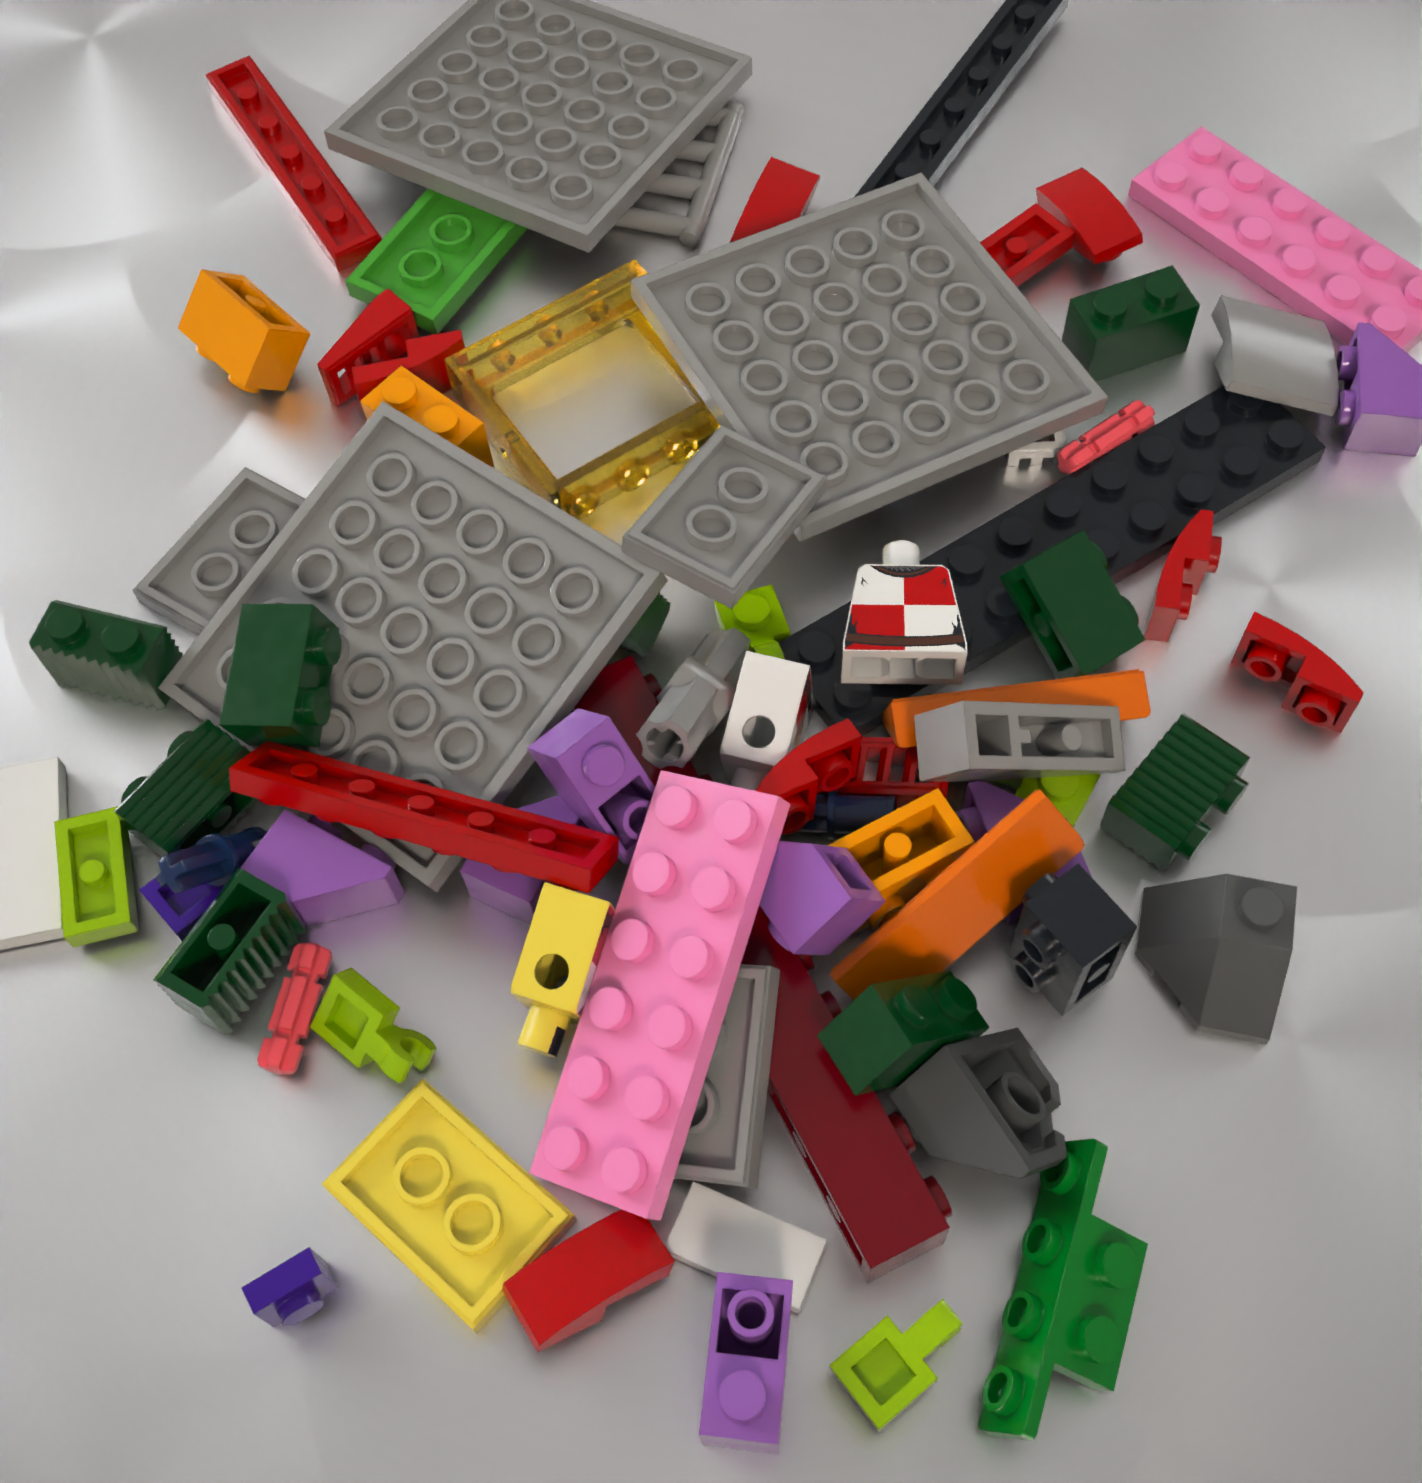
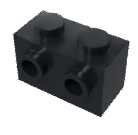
[1008,863,1137,1016]

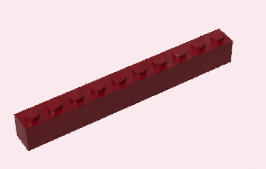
[569,655,952,1284]

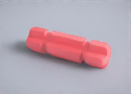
[1056,400,1155,476]
[257,942,332,1075]

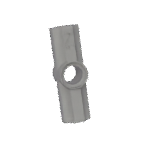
[636,627,751,769]

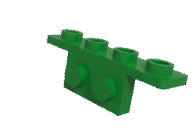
[978,1138,1148,1441]

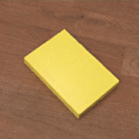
[322,1078,577,1334]

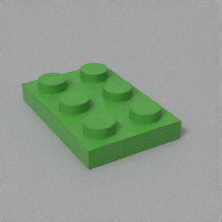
[345,189,527,334]

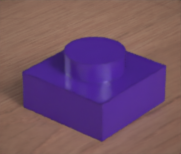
[139,875,225,941]
[241,1247,339,1327]

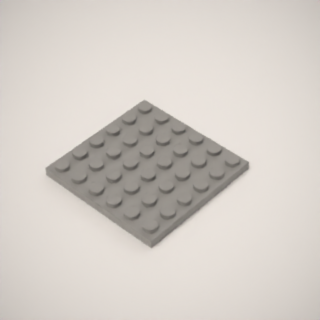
[324,0,752,253]
[631,173,1108,542]
[158,401,668,892]

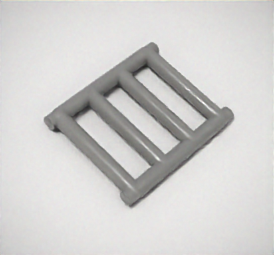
[614,101,744,247]

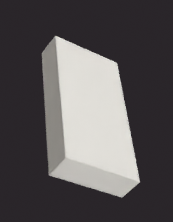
[665,1181,827,1314]

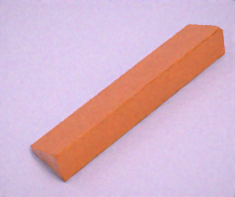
[882,669,1151,748]
[829,789,1085,1000]

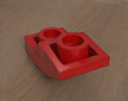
[730,157,820,243]
[1036,168,1143,265]
[352,330,472,421]
[1144,509,1222,642]
[1231,612,1364,733]
[755,718,862,835]
[502,1209,675,1353]

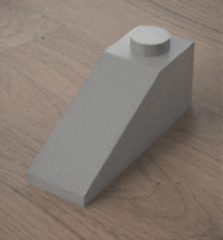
[914,700,1125,782]

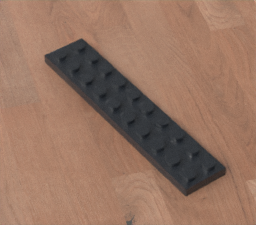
[779,386,1326,736]

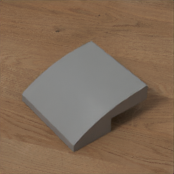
[1211,295,1339,417]

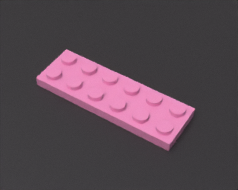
[1128,126,1422,353]
[529,770,791,1221]

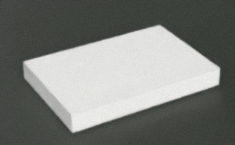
[0,757,67,950]

